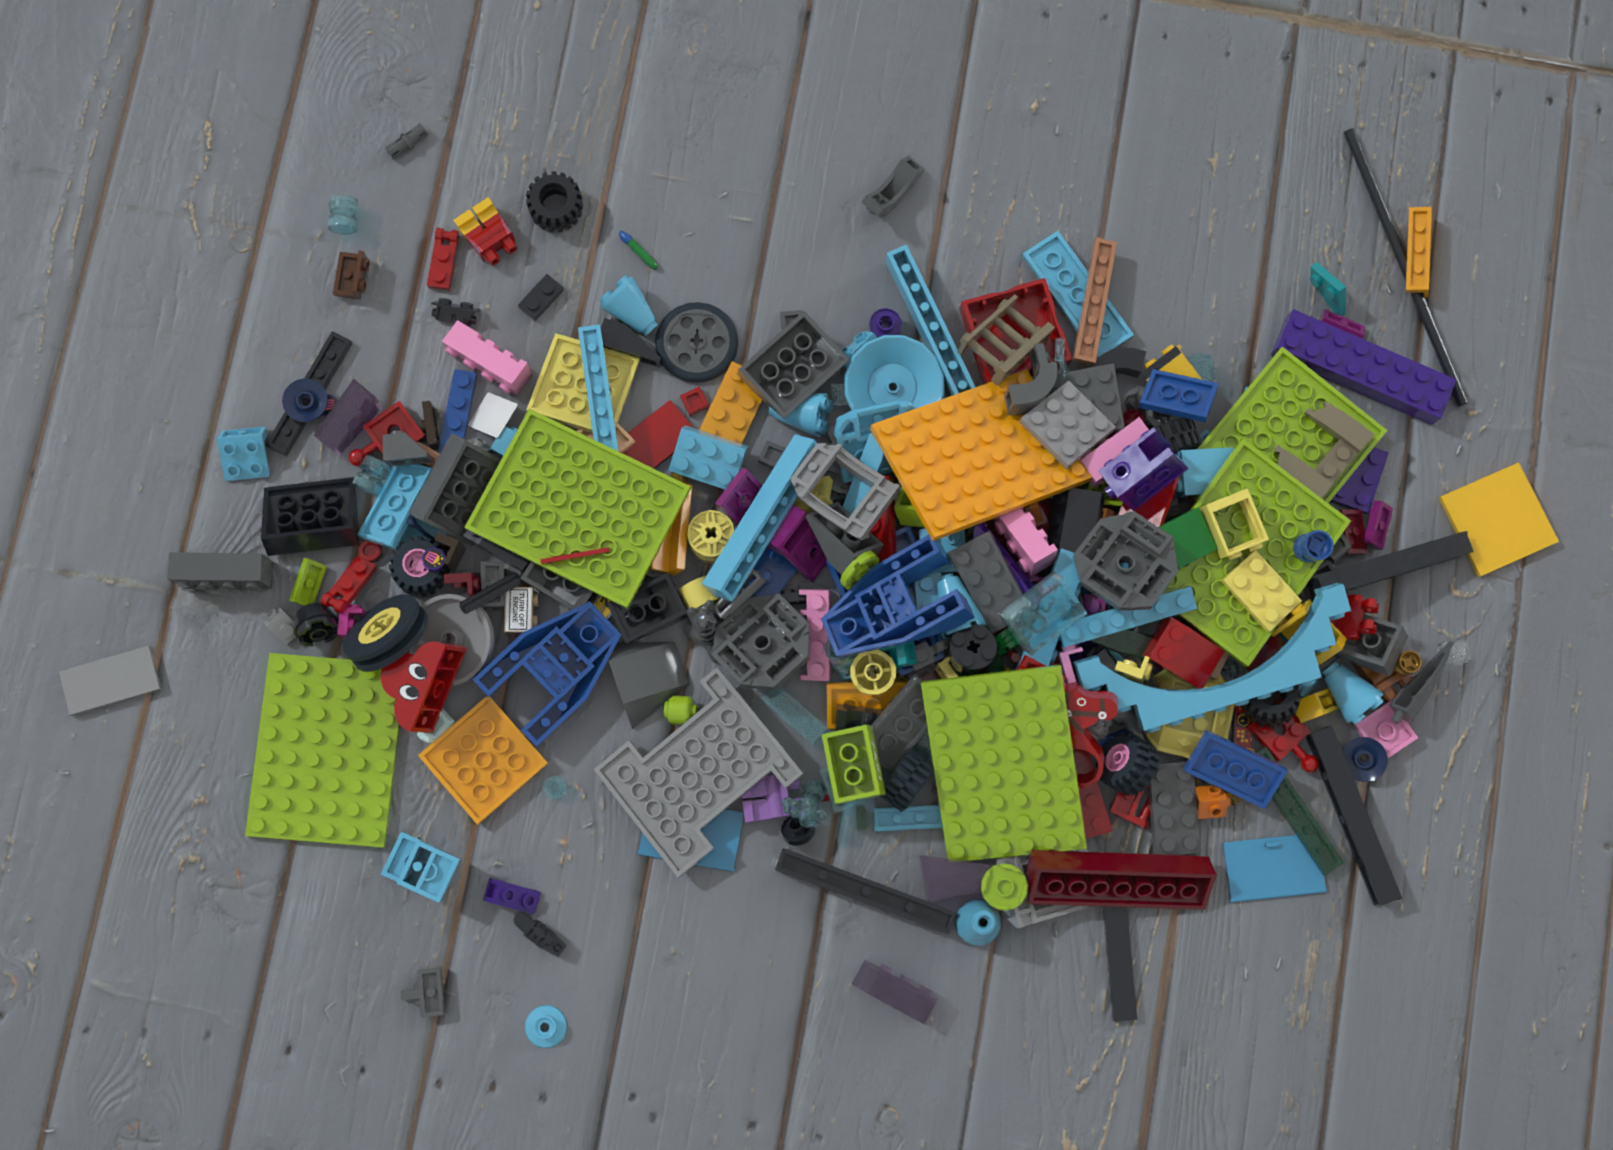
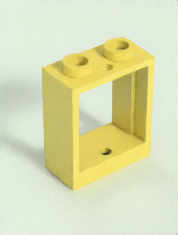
[1199,488,1269,560]

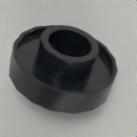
[781,813,815,846]

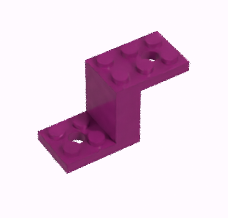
[715,467,827,583]

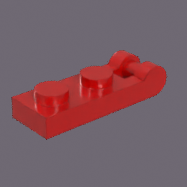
[427,228,459,291]
[321,556,377,614]

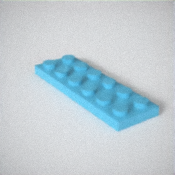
[1022,231,1134,358]

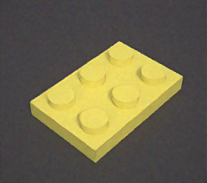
[1221,550,1302,632]

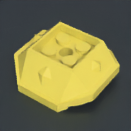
[1144,669,1235,759]

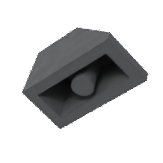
[383,430,434,467]

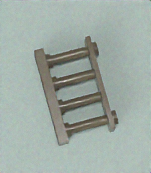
[957,294,1055,386]

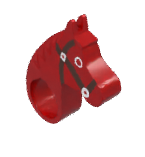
[1063,681,1119,788]

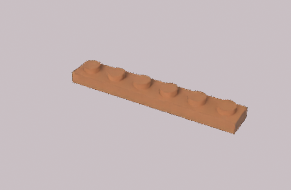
[1072,237,1117,366]

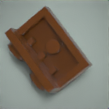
[333,250,370,299]

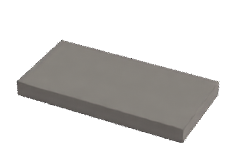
[59,645,162,716]

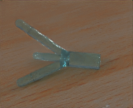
[1052,338,1069,379]

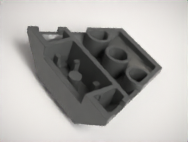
[608,642,689,728]

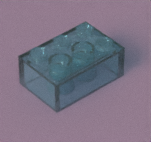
[998,572,1087,656]

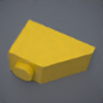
[1295,688,1339,723]

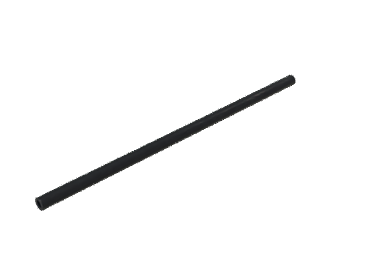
[1344,128,1469,407]

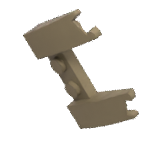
[1274,402,1374,498]

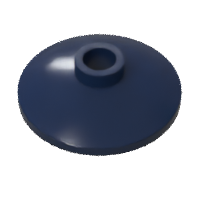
[282,378,328,422]
[1342,737,1388,782]

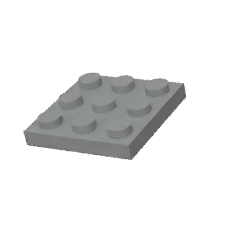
[1019,380,1116,469]

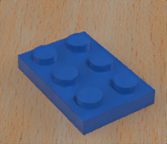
[1140,369,1219,423]

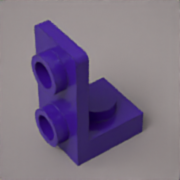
[483,878,541,914]

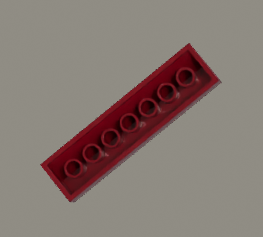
[1027,850,1217,910]

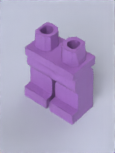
[742,775,803,824]

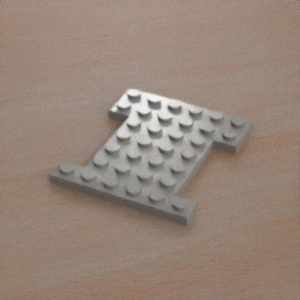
[593,667,804,878]

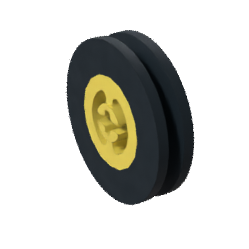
[343,594,428,672]

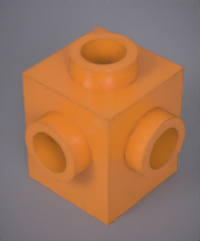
[1195,785,1230,819]

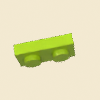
[289,558,327,606]

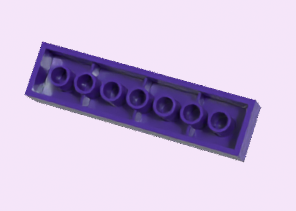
[1270,309,1457,425]

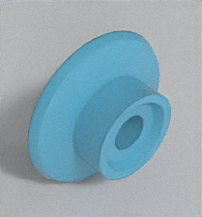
[525,1005,567,1048]

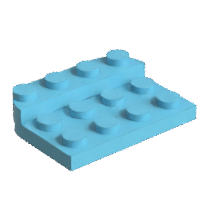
[834,400,916,483]

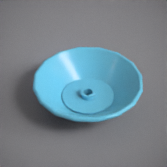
[844,335,944,411]

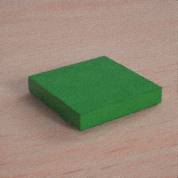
[1158,507,1218,569]

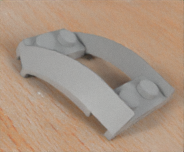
[790,443,900,540]
[996,849,1089,928]

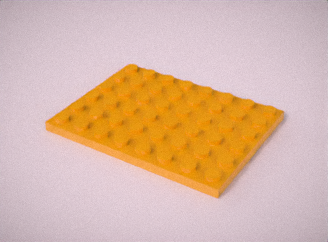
[870,369,1092,541]

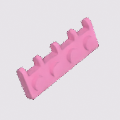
[799,589,832,681]

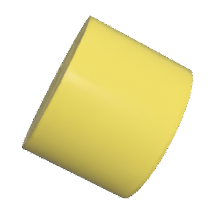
[678,576,720,610]

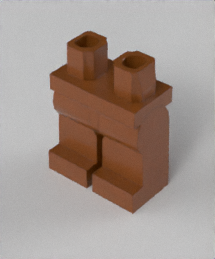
[1350,661,1413,703]

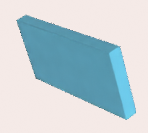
[357,464,432,549]

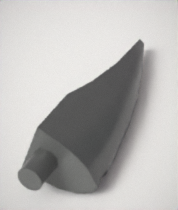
[1390,641,1454,724]

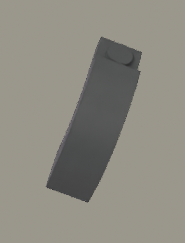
[862,156,925,218]
[1004,343,1058,416]

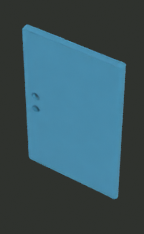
[637,809,744,872]
[1222,833,1327,903]

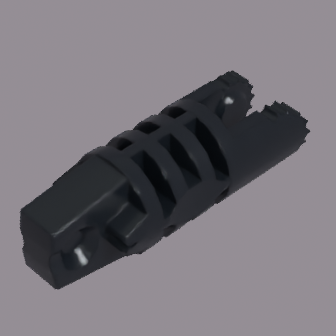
[514,912,566,957]

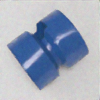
[1293,530,1334,563]

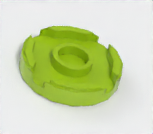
[840,551,879,590]
[981,863,1028,911]

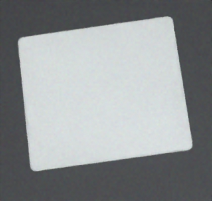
[468,392,518,438]

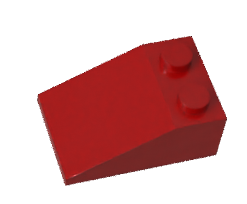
[1142,617,1225,689]

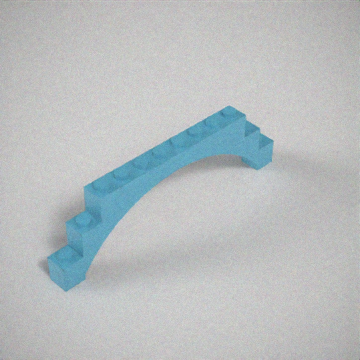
[1073,583,1351,732]

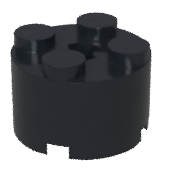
[949,625,997,676]

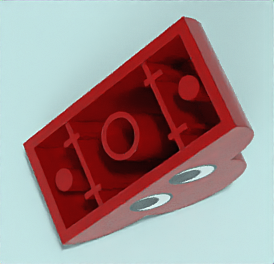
[380,642,467,733]

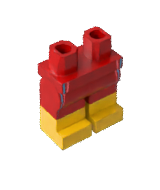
[453,197,518,266]

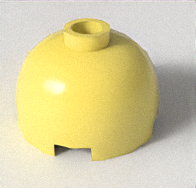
[850,649,896,695]

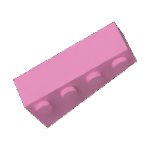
[442,320,532,396]
[993,507,1058,577]

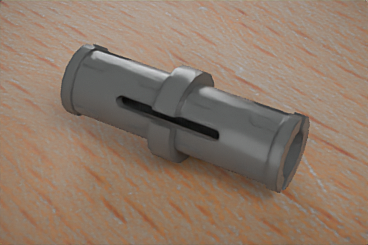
[385,123,428,159]

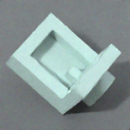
[417,709,455,743]

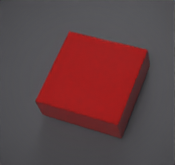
[680,386,709,416]

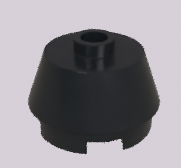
[294,603,339,646]

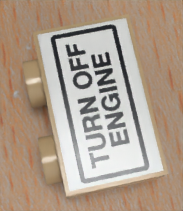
[504,587,539,635]

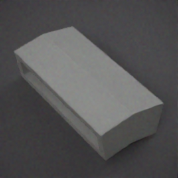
[713,569,768,619]

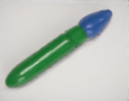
[619,230,658,269]

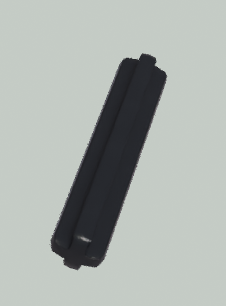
[459,573,521,614]

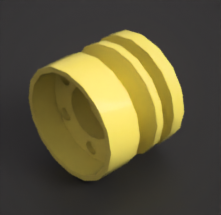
[687,510,735,564]

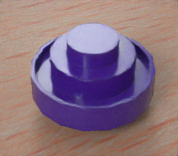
[869,308,902,338]

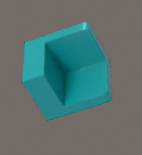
[880,641,918,669]

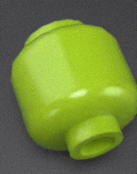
[664,696,699,725]

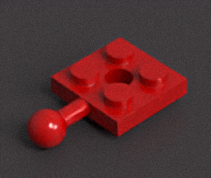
[348,401,426,467]
[1247,698,1319,773]

